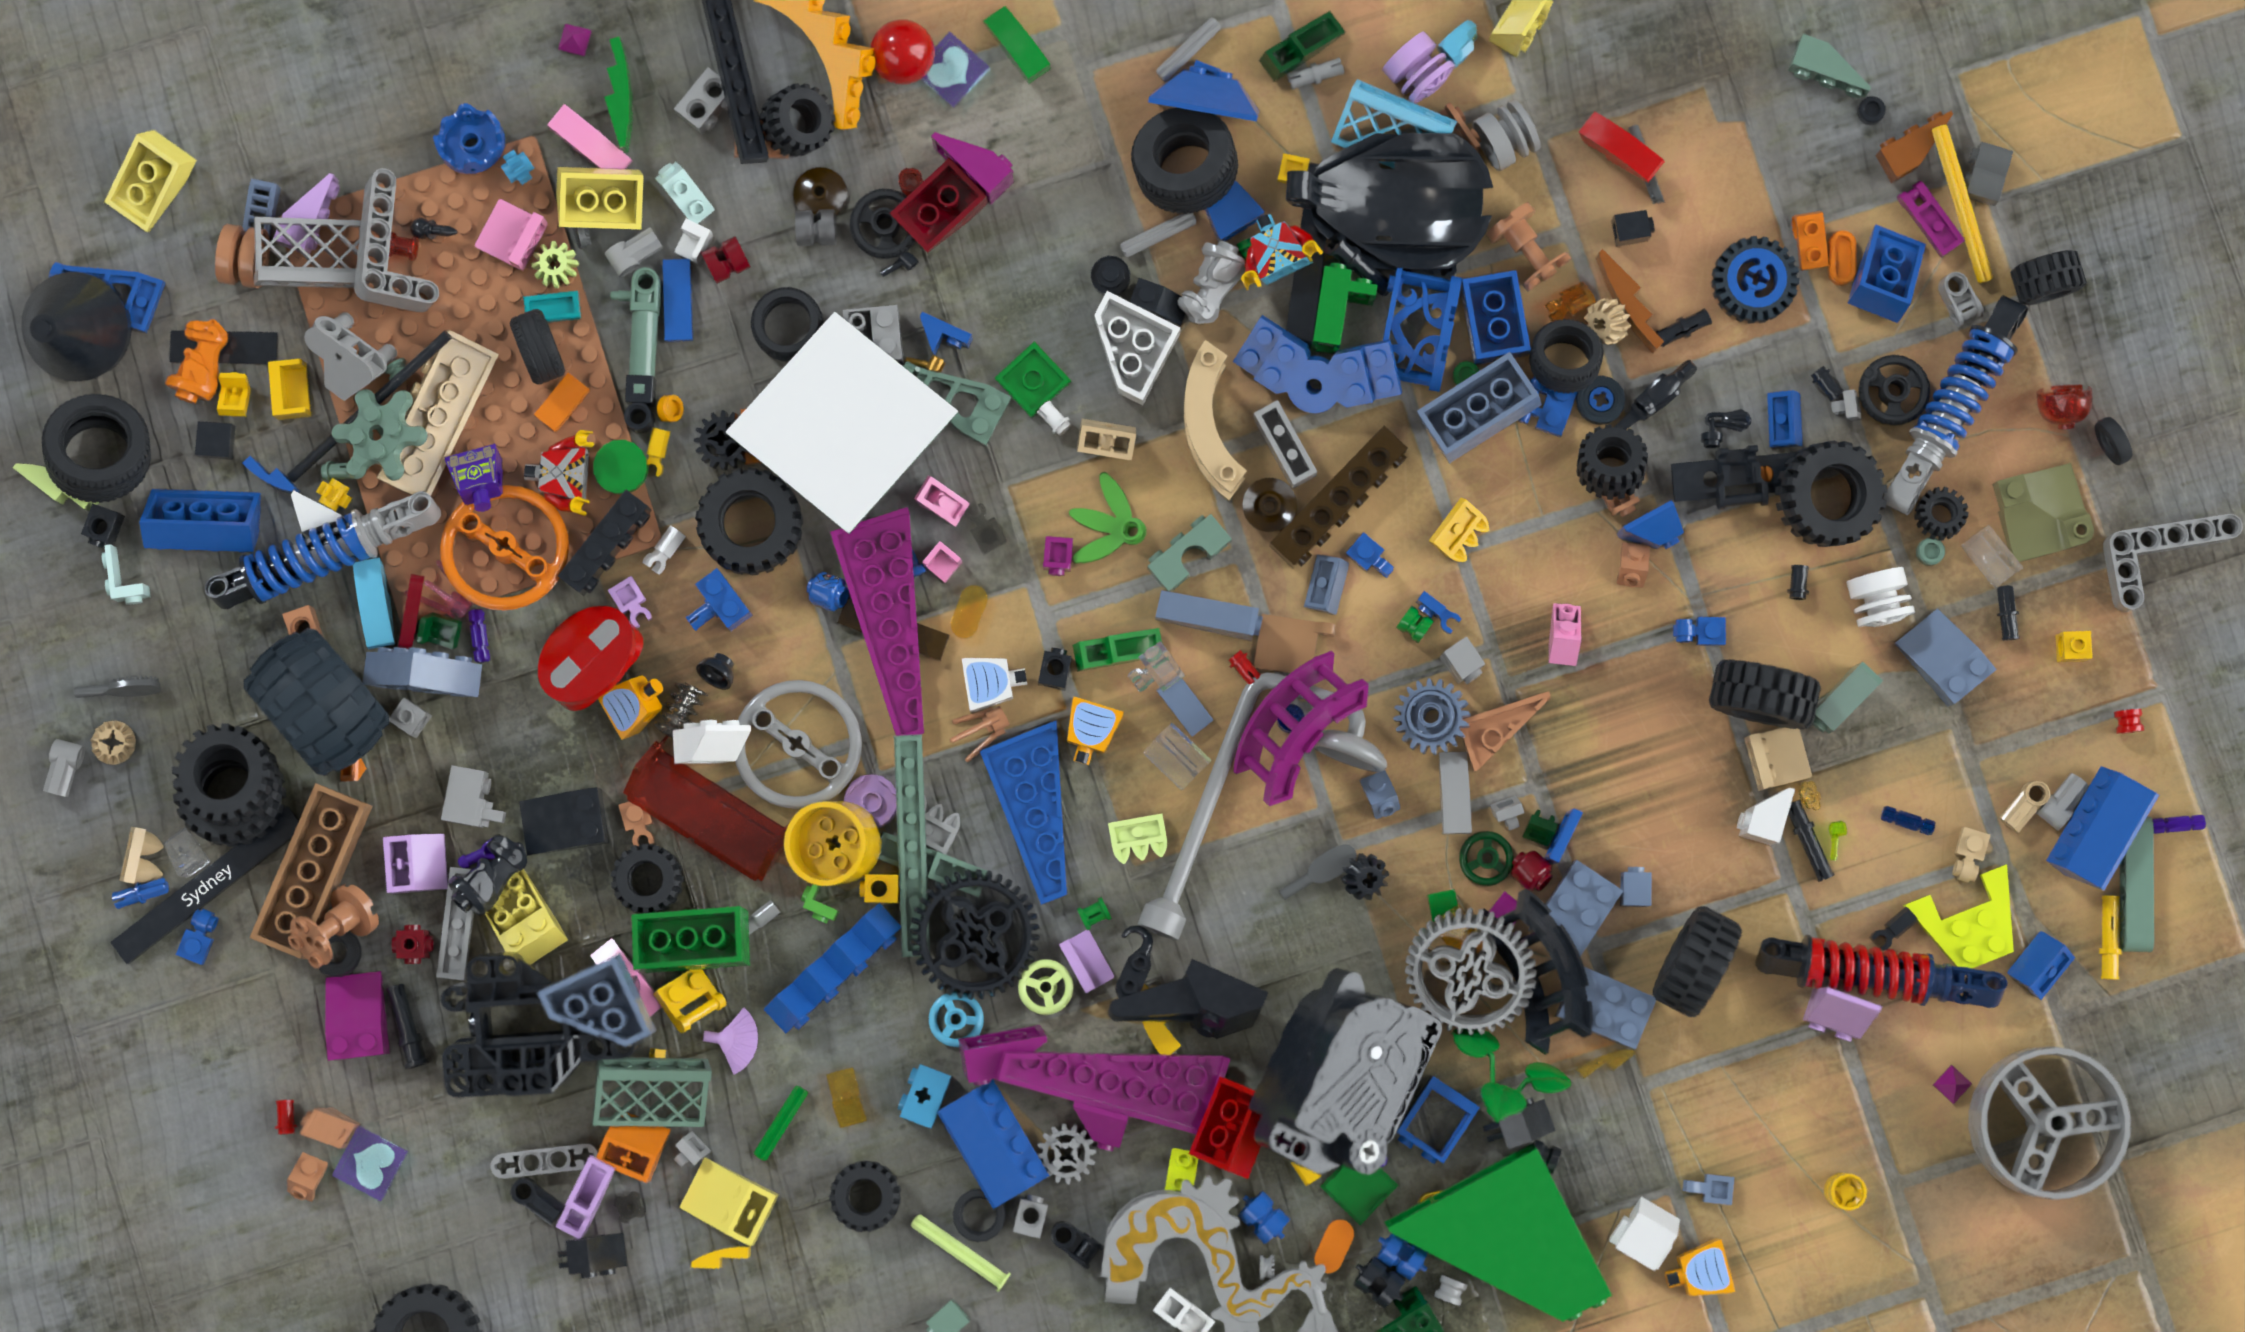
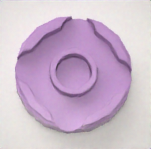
[844,774,896,828]

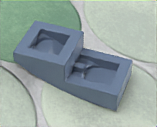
[1156,674,1213,737]

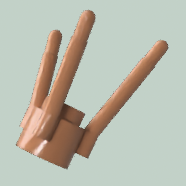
[950,706,1010,762]

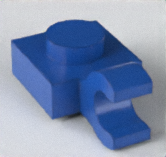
[1346,532,1394,578]
[1416,591,1461,634]

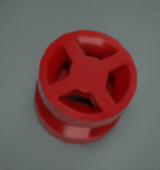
[2114,709,2145,734]

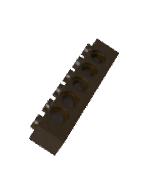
[1269,425,1408,569]

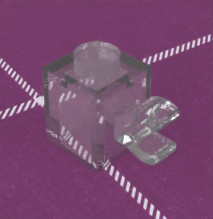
[1128,641,1185,692]

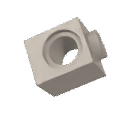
[389,697,432,738]
[1013,1194,1049,1238]

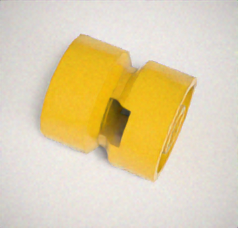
[1824,1173,1867,1210]

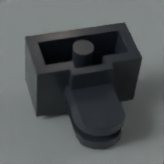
[1483,1097,1556,1149]
[557,1233,627,1279]

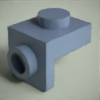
[1360,770,1401,819]

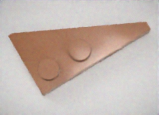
[1460,691,1551,772]

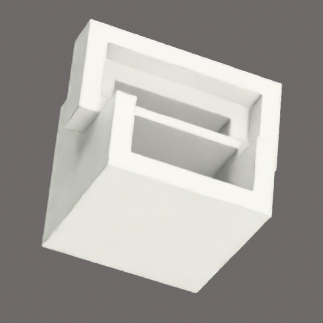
[1609,1196,1680,1271]

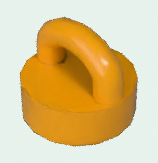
[657,395,684,422]

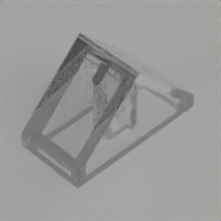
[164,827,211,878]

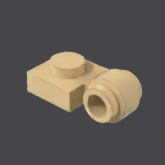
[1952,827,1990,883]

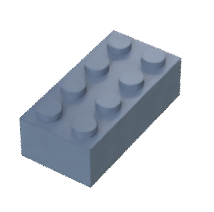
[1417,352,1542,464]

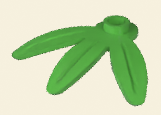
[1069,472,1147,564]

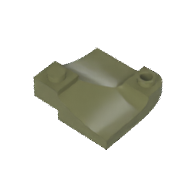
[1992,463,2094,564]

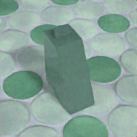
[1812,662,1883,734]

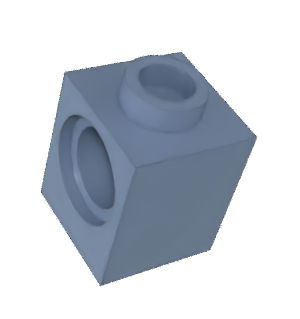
[1620,867,1652,907]

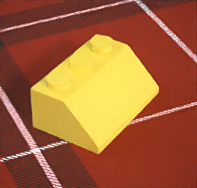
[557,167,643,229]

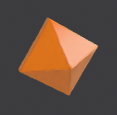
[340,758,367,782]

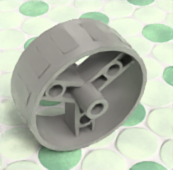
[1968,1047,2130,1200]

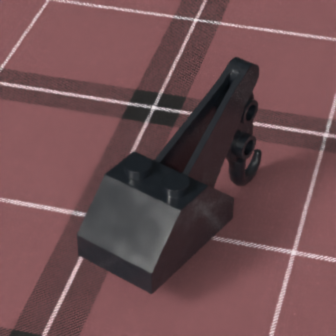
[1108,925,1269,1039]

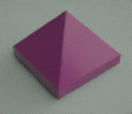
[558,24,592,57]
[1933,1065,1972,1104]

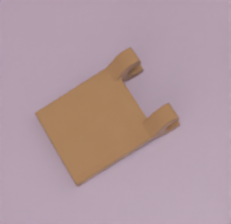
[1254,614,1336,680]

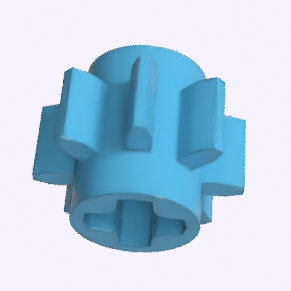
[501,150,535,185]

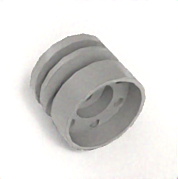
[1472,99,1541,172]

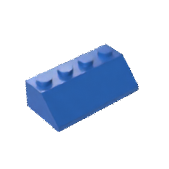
[139,489,261,552]
[2046,766,2159,891]
[937,1079,1049,1209]

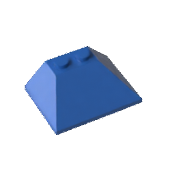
[1148,66,1260,122]

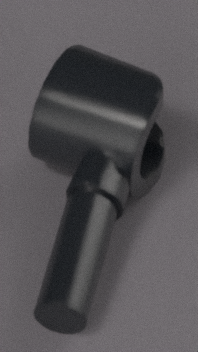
[880,252,919,277]

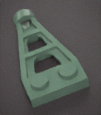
[903,361,1012,446]

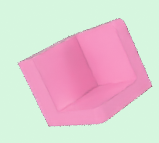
[922,541,962,583]

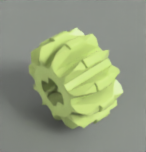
[531,241,579,288]

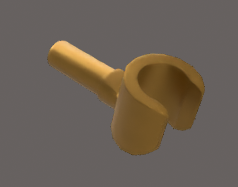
[905,355,946,373]

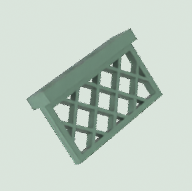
[592,1058,712,1127]

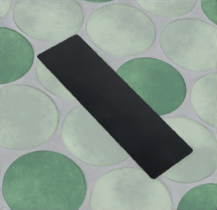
[169,330,278,364]

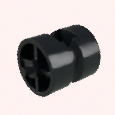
[1353,1256,1406,1309]

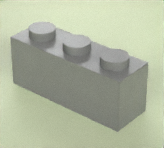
[1253,400,1317,489]

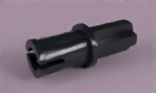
[1997,585,2020,641]

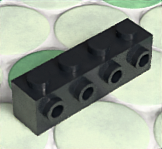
[558,489,652,596]

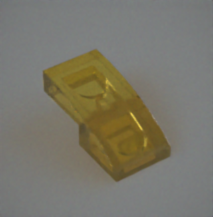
[1575,1049,1635,1079]

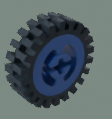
[1711,236,1800,324]

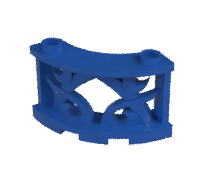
[1383,268,1462,392]

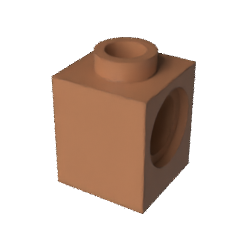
[282,605,324,637]

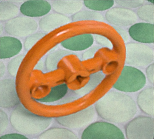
[440,485,569,611]

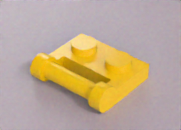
[653,969,727,1033]

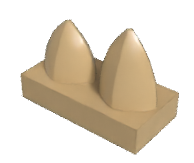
[119,827,163,884]

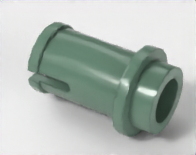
[321,461,353,482]

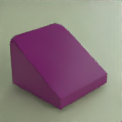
[1489,891,1517,925]

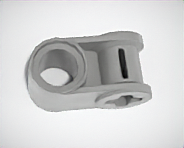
[1938,272,1984,327]

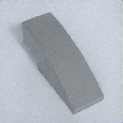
[1439,752,1472,835]

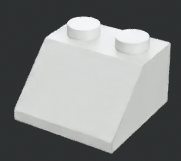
[1737,788,1795,846]

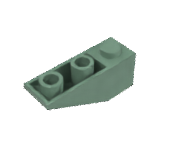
[1788,34,1871,98]

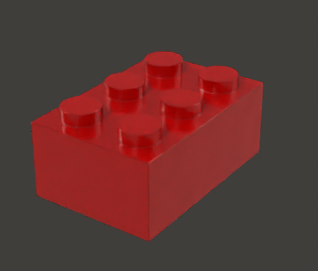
[1189,1076,1261,1179]

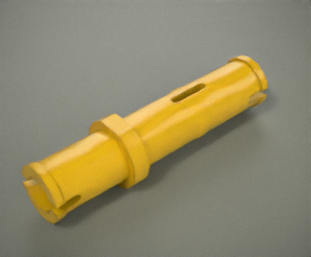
[2099,895,2122,980]

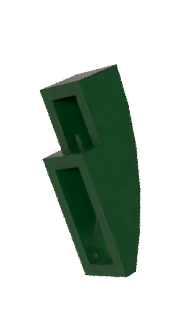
[1259,11,1345,82]

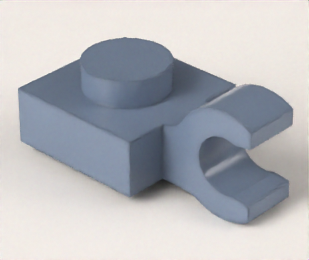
[1682,1174,1735,1205]

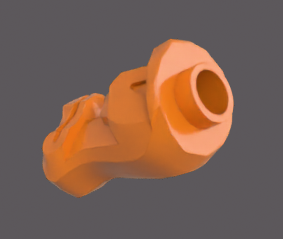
[165,319,229,404]

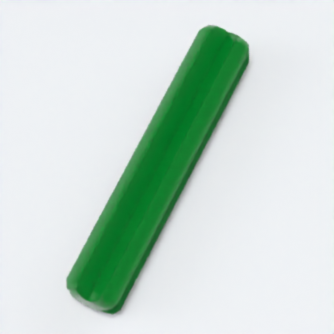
[754,1085,808,1161]

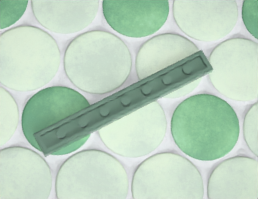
[893,734,930,957]

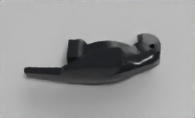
[1613,360,1697,430]

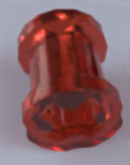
[898,168,923,196]
[389,232,419,261]

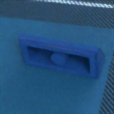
[1767,390,1803,448]

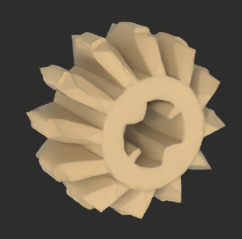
[1584,298,1631,345]

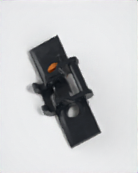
[1671,445,1796,510]

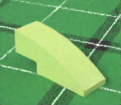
[13,463,99,511]

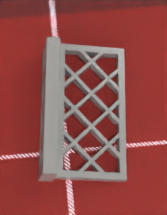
[254,217,369,288]

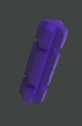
[468,609,490,663]
[2152,815,2206,834]

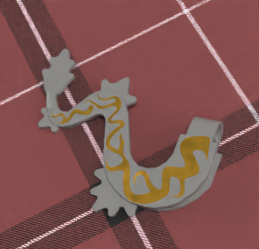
[1101,1175,1339,1332]

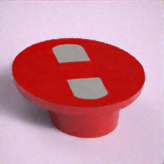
[538,606,643,711]

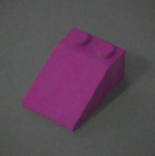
[931,132,1014,205]
[325,971,390,1061]
[958,1025,1047,1085]

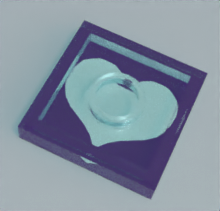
[921,32,990,108]
[332,1126,409,1201]

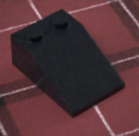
[519,787,609,856]

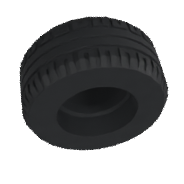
[1131,107,1239,214]

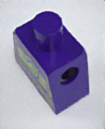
[444,444,503,512]

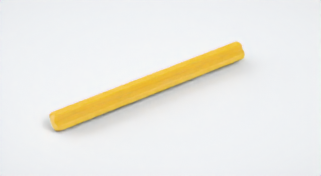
[1932,125,1993,283]

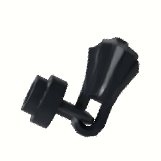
[1701,409,1751,449]

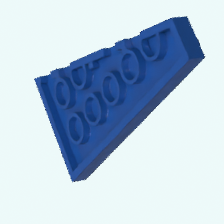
[980,721,1067,905]

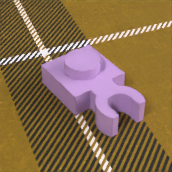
[608,576,652,628]

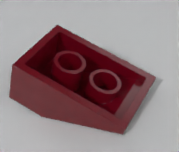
[890,158,988,253]

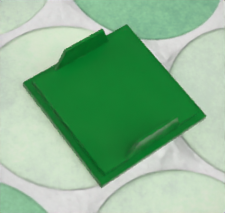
[1320,1166,1398,1225]

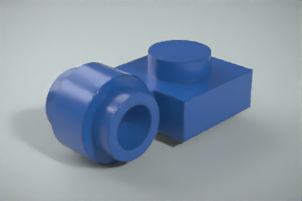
[1673,617,1726,646]
[176,909,219,965]

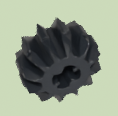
[1341,853,1389,901]

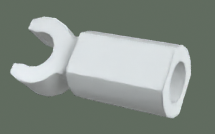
[642,525,686,574]

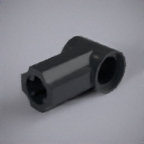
[510,1177,566,1225]

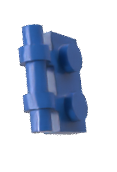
[1518,377,1578,438]

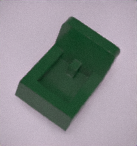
[416,612,463,649]

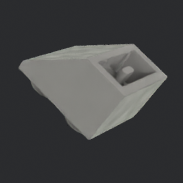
[842,305,904,365]

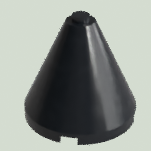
[21,272,132,381]

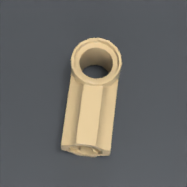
[1999,781,2051,833]

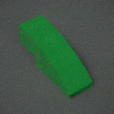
[983,6,1051,84]
[1072,628,1165,672]

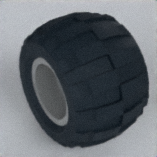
[244,628,389,776]

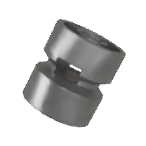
[795,209,836,246]

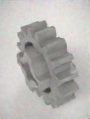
[1037,1123,1097,1184]

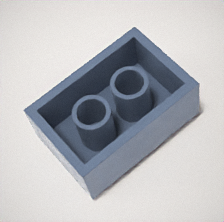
[1528,860,1623,957]
[1555,967,1656,1050]

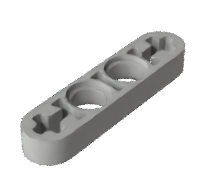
[490,1143,599,1179]

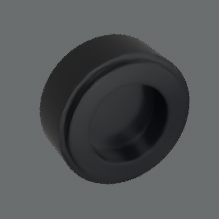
[1857,96,1886,125]

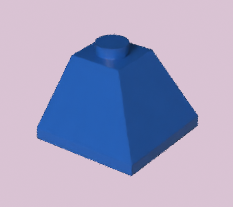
[1616,500,1684,550]

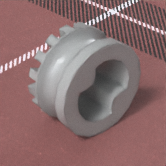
[1260,1255,1274,1280]

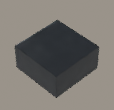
[195,421,236,460]

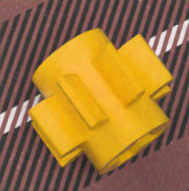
[316,478,352,512]

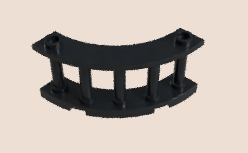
[1477,888,1593,1055]

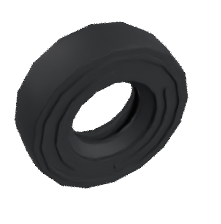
[2094,417,2133,465]
[317,931,362,977]

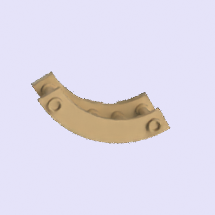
[1184,340,1247,502]

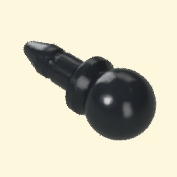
[410,218,458,239]

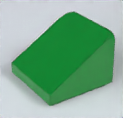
[1426,889,1458,922]

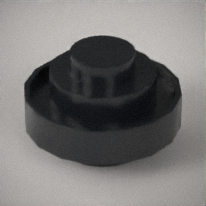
[1091,256,1130,296]

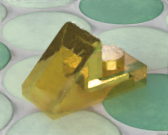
[826,1067,867,1128]

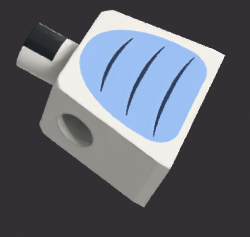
[962,658,1027,713]

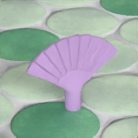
[703,1008,758,1075]

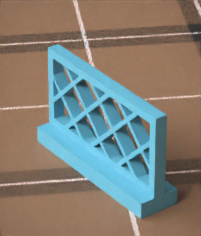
[1331,79,1457,169]

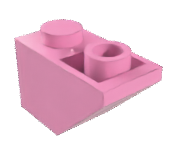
[1549,603,1581,666]

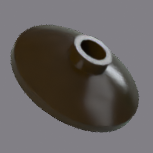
[793,167,847,216]
[1242,478,1297,532]

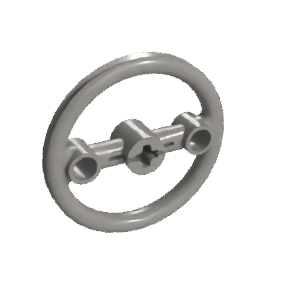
[735,680,862,809]

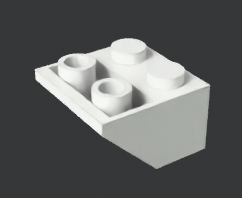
[673,720,751,764]

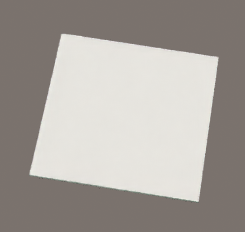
[725,312,958,534]

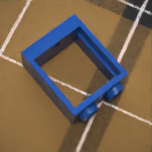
[1396,1076,1480,1165]

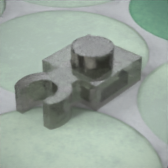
[965,503,1007,555]

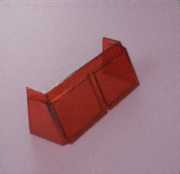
[623,735,792,881]

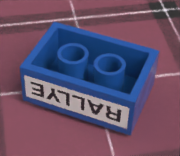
[1460,270,1531,365]

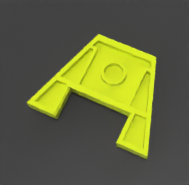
[1903,864,2014,968]

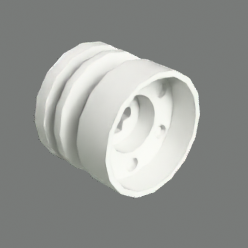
[1846,567,1915,627]

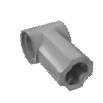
[605,227,663,277]
[43,739,85,797]
[2036,773,2089,831]

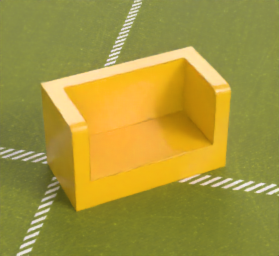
[268,359,311,420]

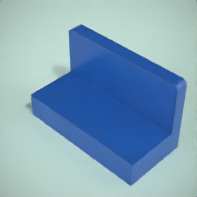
[2007,931,2075,1000]

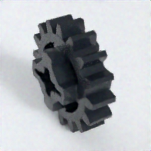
[694,410,749,471]

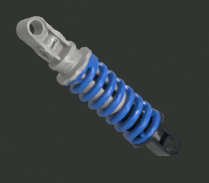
[1883,295,2029,515]
[205,491,441,609]

